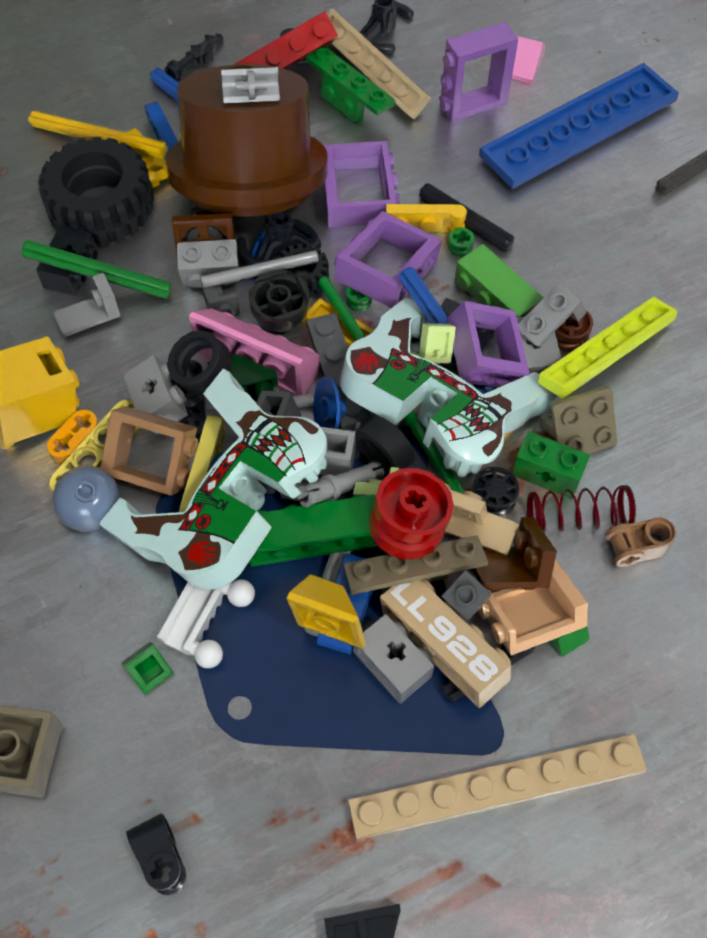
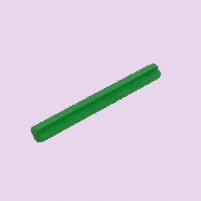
[21,240,171,299]

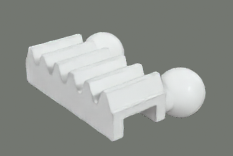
[157,579,255,669]

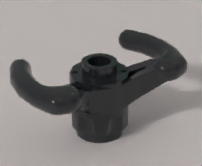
[360,0,414,54]
[236,211,322,266]

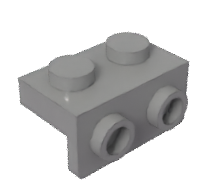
[177,239,241,288]

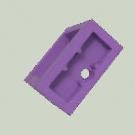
[447,301,530,388]

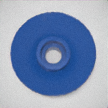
[313,377,346,429]

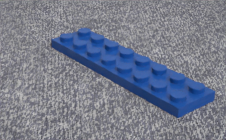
[479,63,679,189]

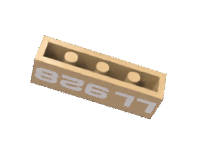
[380,579,511,708]

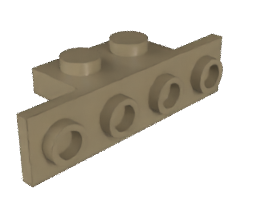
[343,535,488,595]

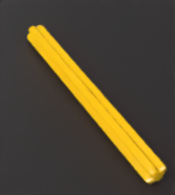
[28,110,168,158]

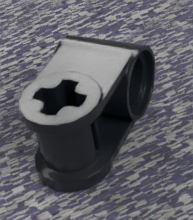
[126,813,187,896]

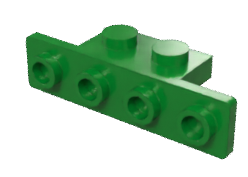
[306,46,395,123]

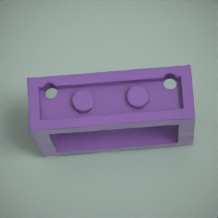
[439,22,518,122]
[323,141,401,228]
[334,211,442,308]

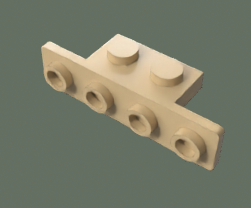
[445,483,519,555]

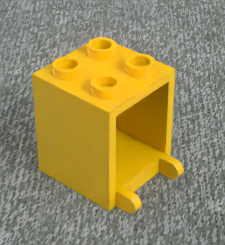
[0,336,79,450]

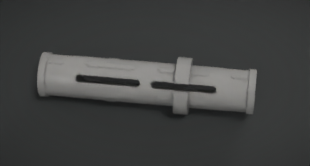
[297,461,384,507]

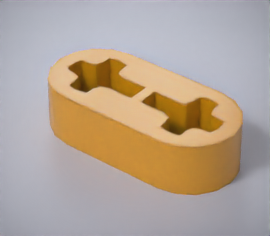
[47,410,99,465]

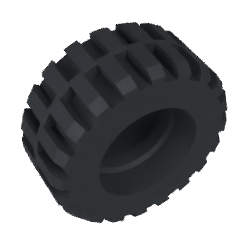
[38,137,154,246]

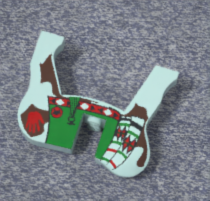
[340,297,558,477]
[99,369,327,590]

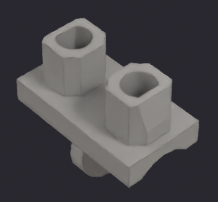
[221,67,280,103]

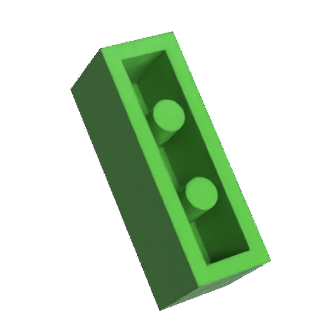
[454,244,544,317]

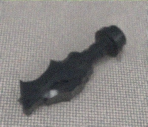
[165,33,224,80]

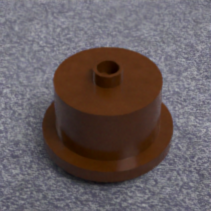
[166,64,328,216]

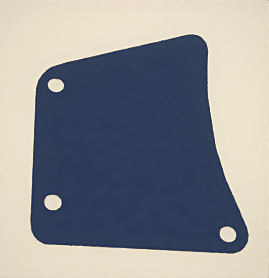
[156,425,504,756]

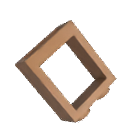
[100,406,198,496]

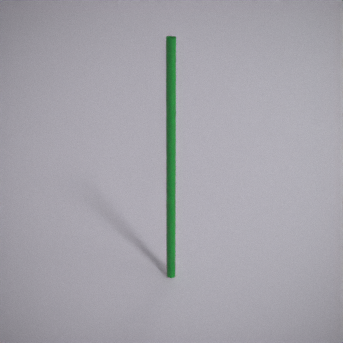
[318,276,464,494]

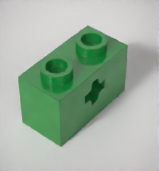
[512,431,590,499]

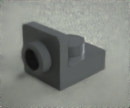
[200,274,240,316]
[442,569,491,619]

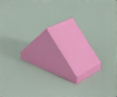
[512,36,546,84]

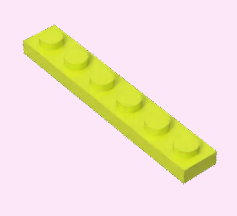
[538,296,678,399]

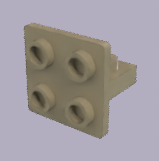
[539,386,617,454]

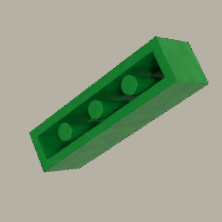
[249,494,378,567]

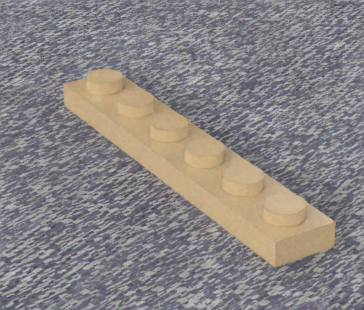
[327,8,431,120]

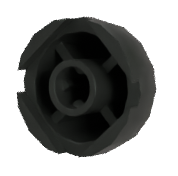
[248,270,310,332]

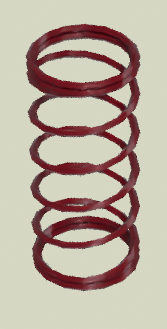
[527,485,636,533]

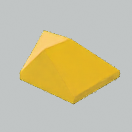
[286,574,366,649]

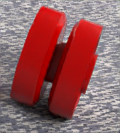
[369,468,454,560]

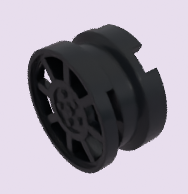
[471,467,519,518]

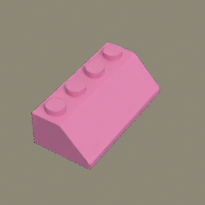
[189,308,320,396]

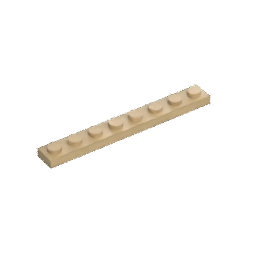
[348,734,647,841]

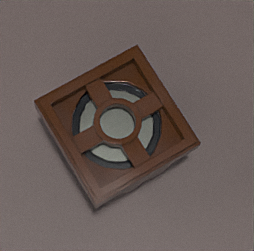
[172,211,236,254]

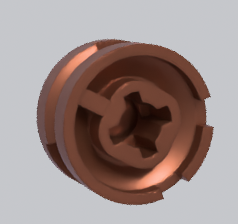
[555,311,593,352]

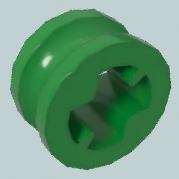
[448,227,474,257]
[346,287,372,311]

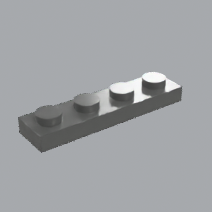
[306,313,371,430]

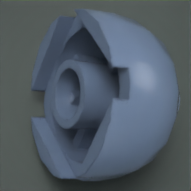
[52,465,120,533]

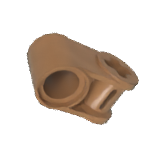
[605,517,676,567]

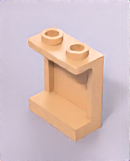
[478,559,588,656]

